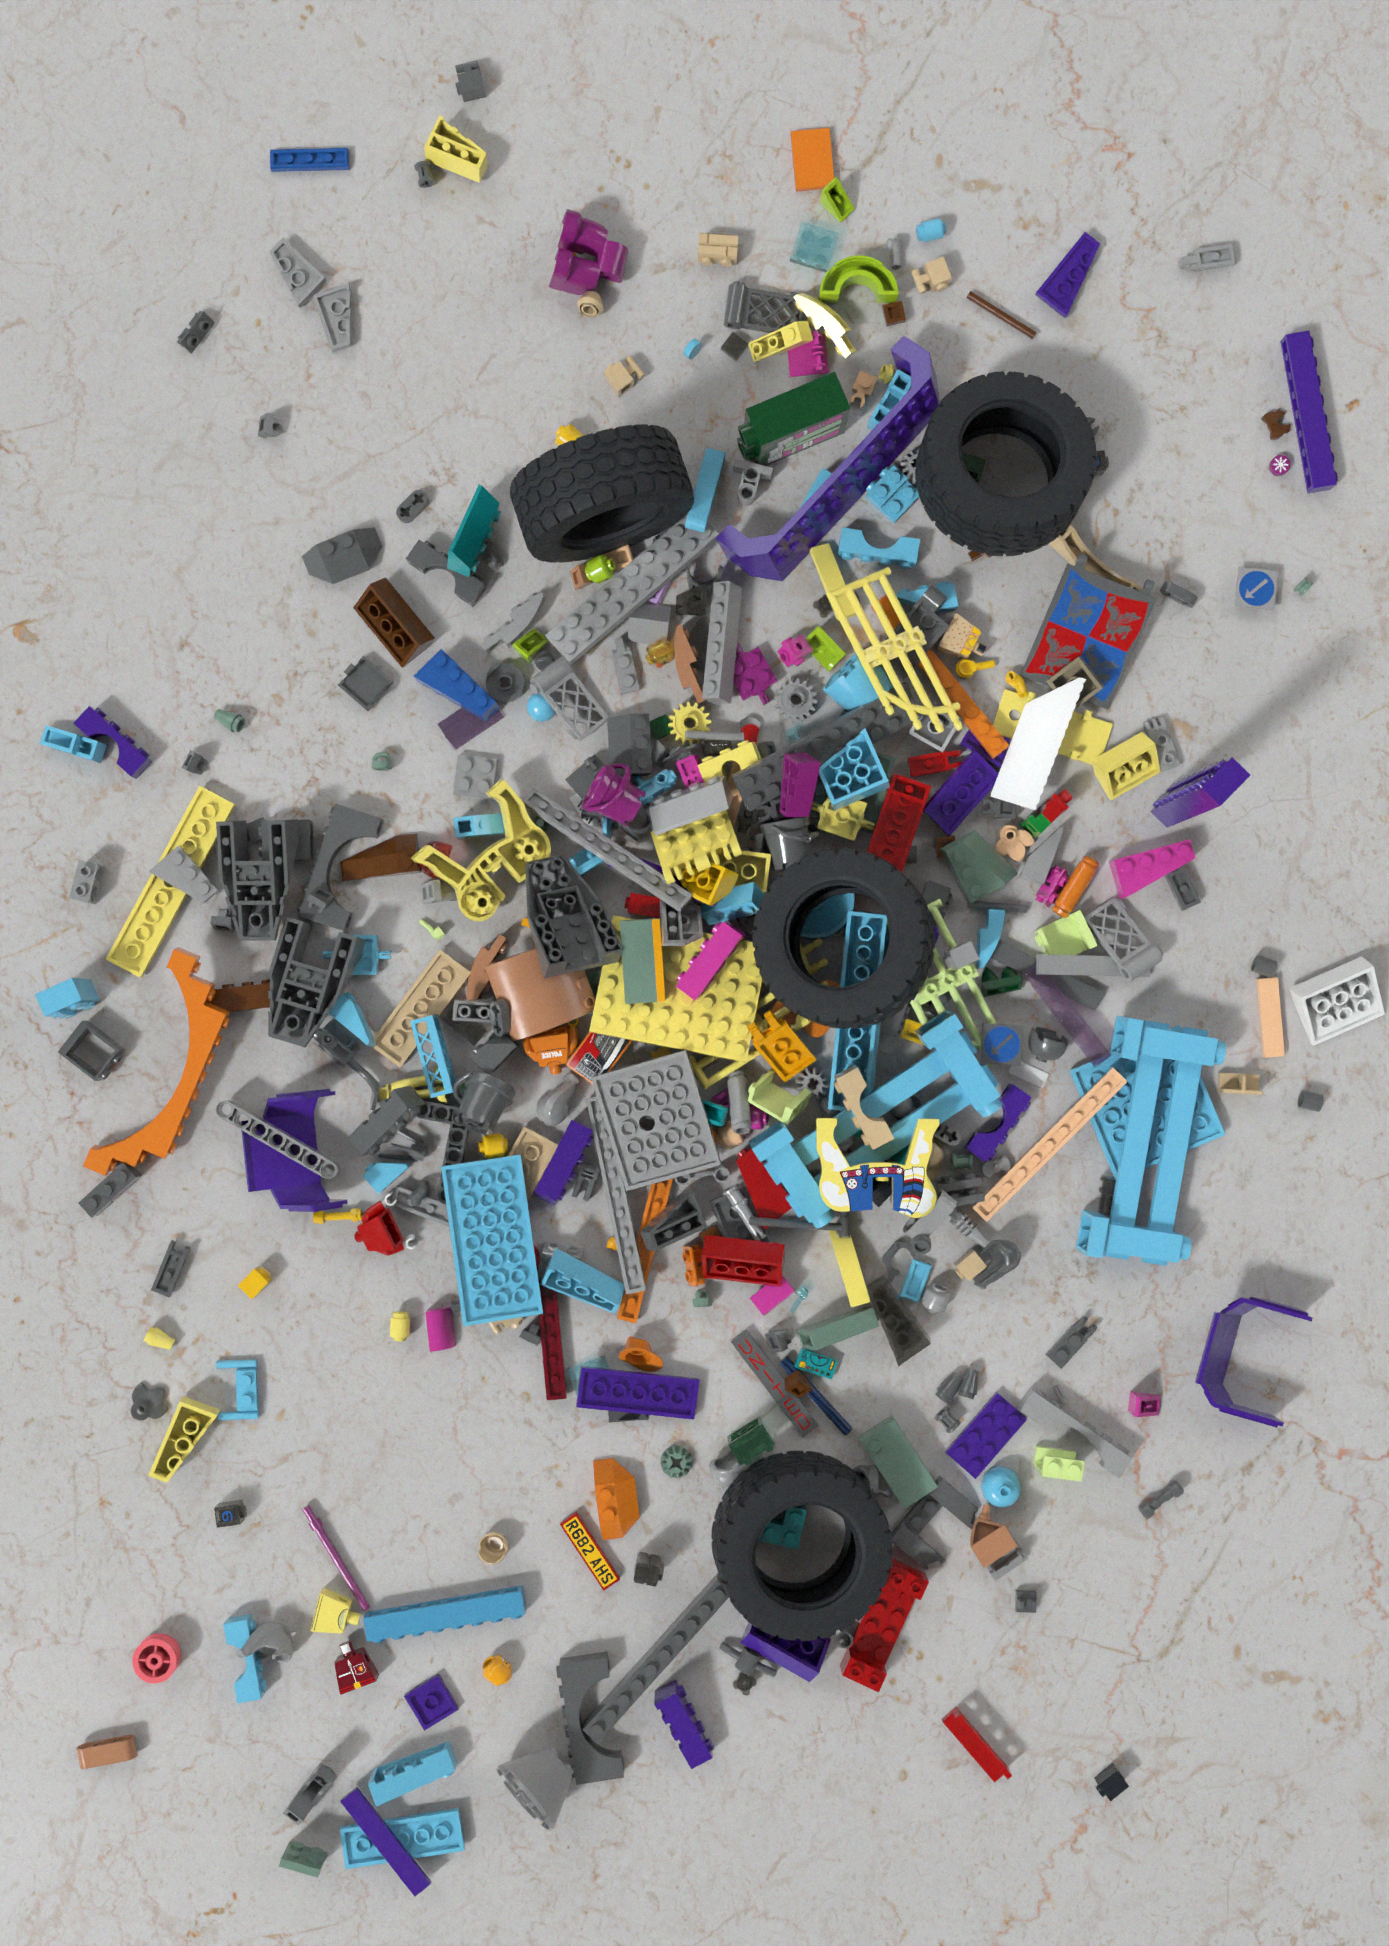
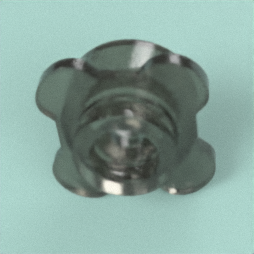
[813,594,834,618]
[733,1672,756,1695]

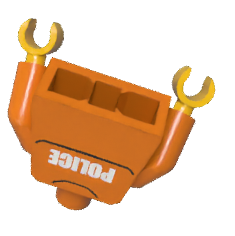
[522,1018,579,1075]

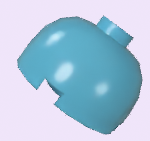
[981,1466,1021,1508]

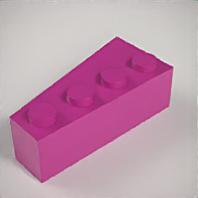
[1109,839,1196,899]
[676,921,747,1001]

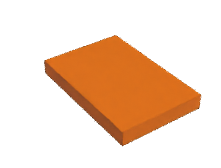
[790,128,834,192]

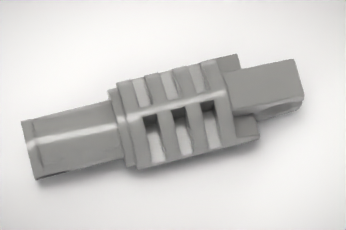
[949,1209,991,1249]

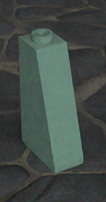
[796,1306,879,1351]

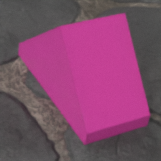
[1128,1391,1161,1417]

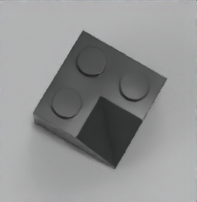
[471,1032,520,1074]

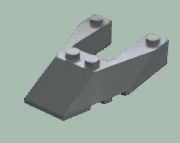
[216,819,299,941]
[268,917,366,1048]

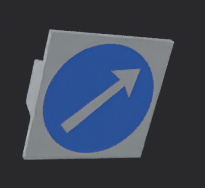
[1235,567,1278,610]

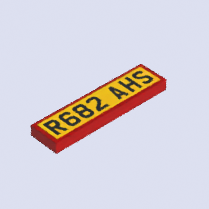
[560,1512,620,1591]

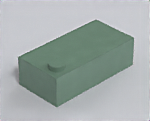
[859,1415,938,1509]

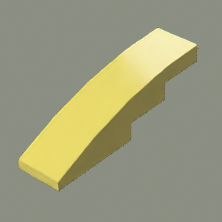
[828,1230,870,1307]

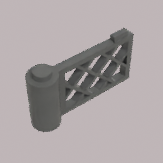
[724,281,804,333]

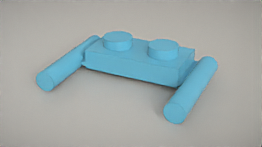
[216,1359,259,1420]

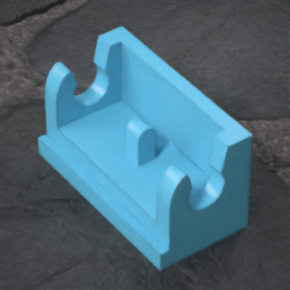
[569,848,605,877]

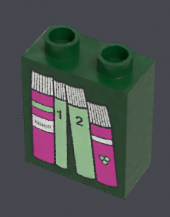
[737,372,851,466]

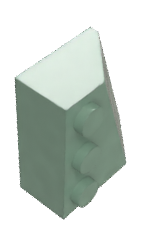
[940,830,1018,903]

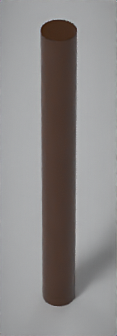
[966,291,1037,339]

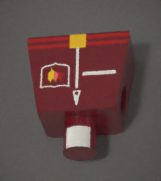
[334,1641,379,1695]

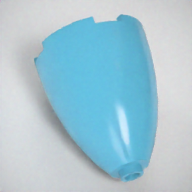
[823,648,893,711]

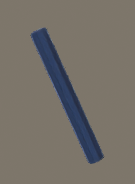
[780,1356,852,1435]

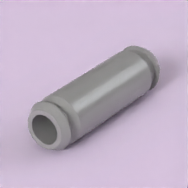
[727,1070,751,1134]

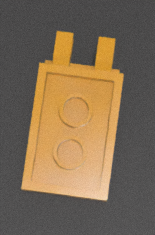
[747,1010,817,1082]

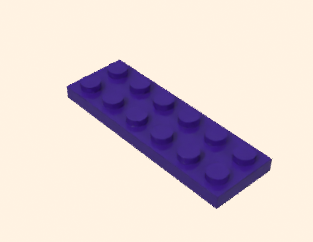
[576,1366,700,1420]

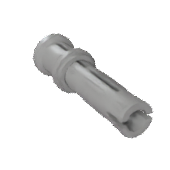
[722,1183,766,1241]

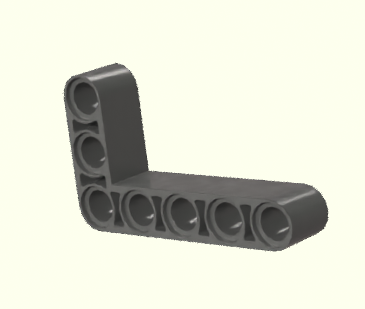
[416,1100,469,1204]

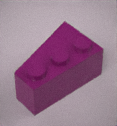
[780,753,821,817]

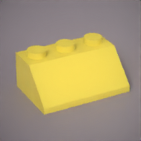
[1092,732,1161,800]

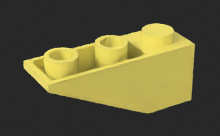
[748,321,813,362]

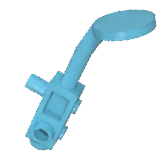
[603,769,678,839]

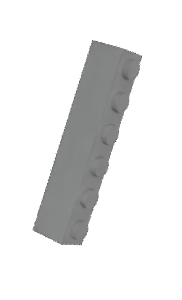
[702,581,742,704]

